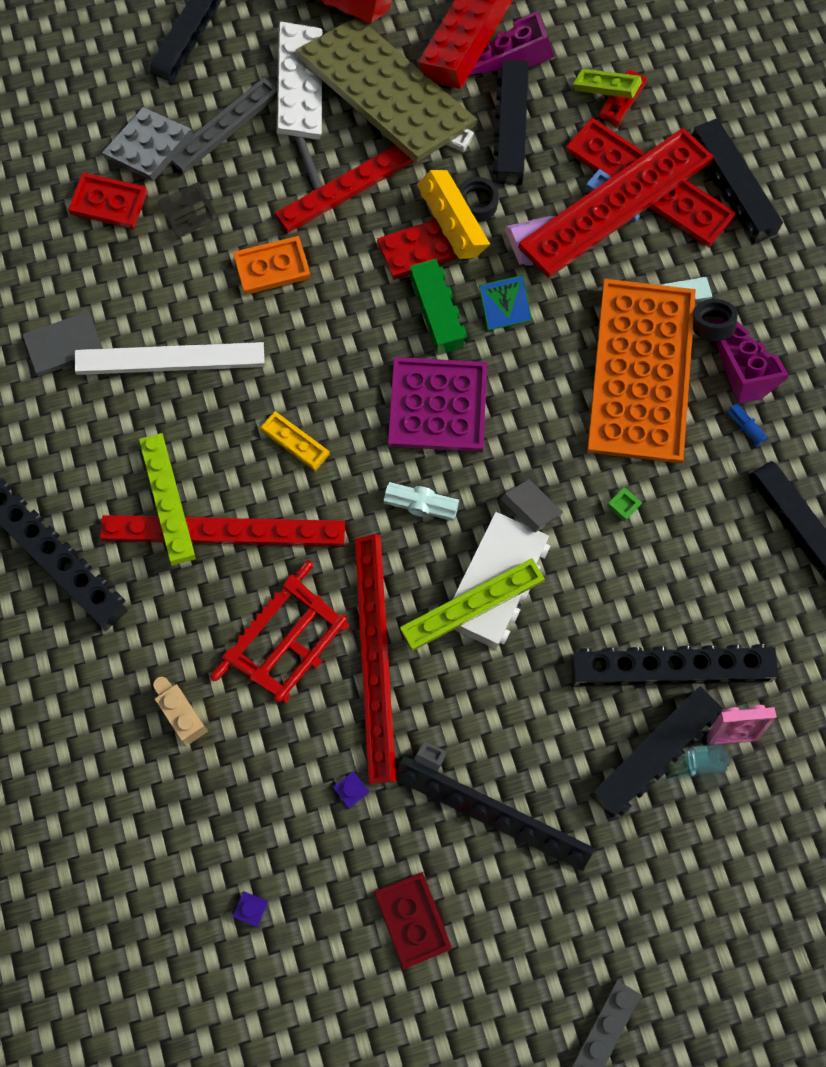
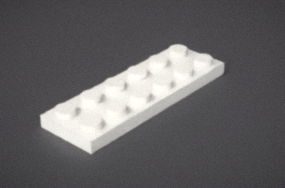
[277,22,322,140]

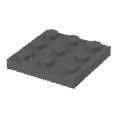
[102,107,194,181]

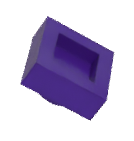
[333,771,369,809]
[233,891,269,927]

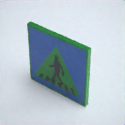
[478,275,532,330]

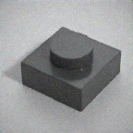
[414,741,447,772]

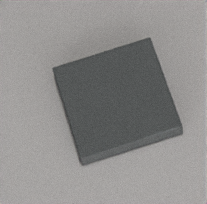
[501,479,563,533]

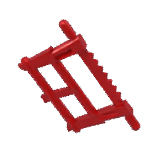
[210,561,350,704]

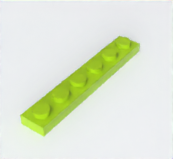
[139,433,196,566]
[400,558,545,651]

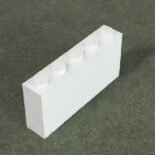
[453,512,550,650]

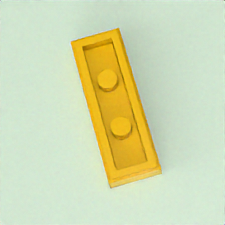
[260,411,330,471]

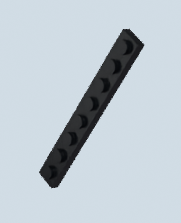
[396,756,594,871]

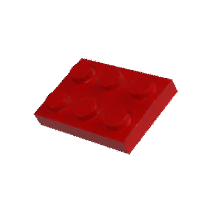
[68,172,148,229]
[377,219,456,280]

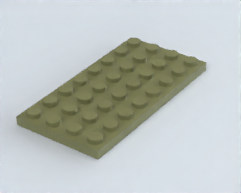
[295,17,477,163]

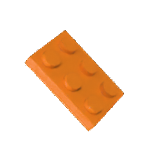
[233,236,311,295]

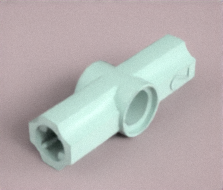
[384,482,459,521]

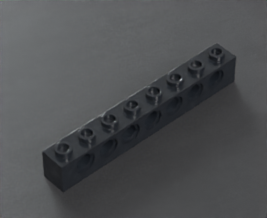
[0,478,128,631]
[571,644,779,687]

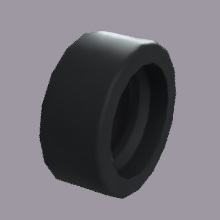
[458,177,499,222]
[693,299,738,341]

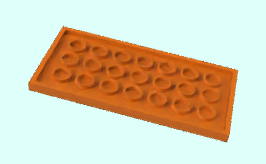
[587,279,696,464]

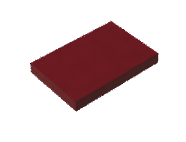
[374,872,453,970]

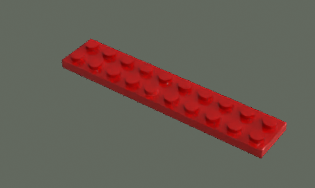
[518,128,714,279]

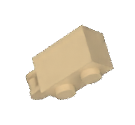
[154,677,208,746]

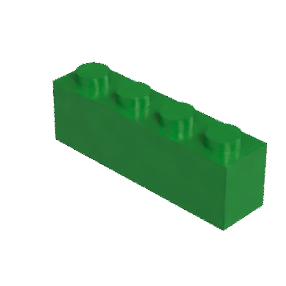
[410,259,467,355]

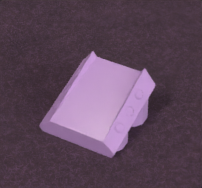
[505,216,556,266]

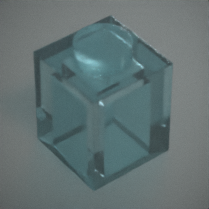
[687,745,730,777]

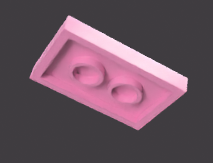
[706,705,777,746]

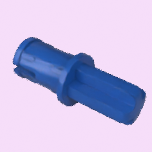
[727,404,768,447]

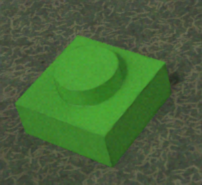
[607,487,642,522]

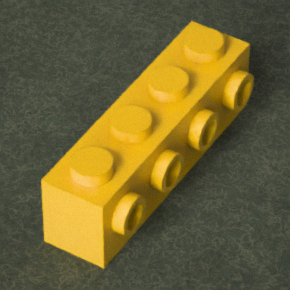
[417,170,490,259]

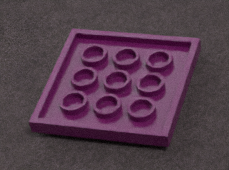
[388,357,487,452]

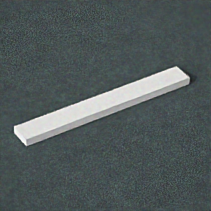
[75,342,265,375]

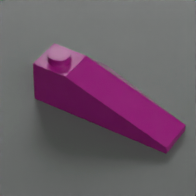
[470,11,555,74]
[710,319,789,404]

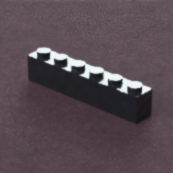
[492,60,529,185]
[691,118,783,244]
[590,686,722,818]

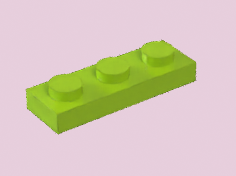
[573,69,642,99]

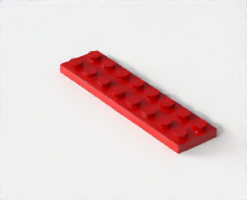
[565,118,736,248]

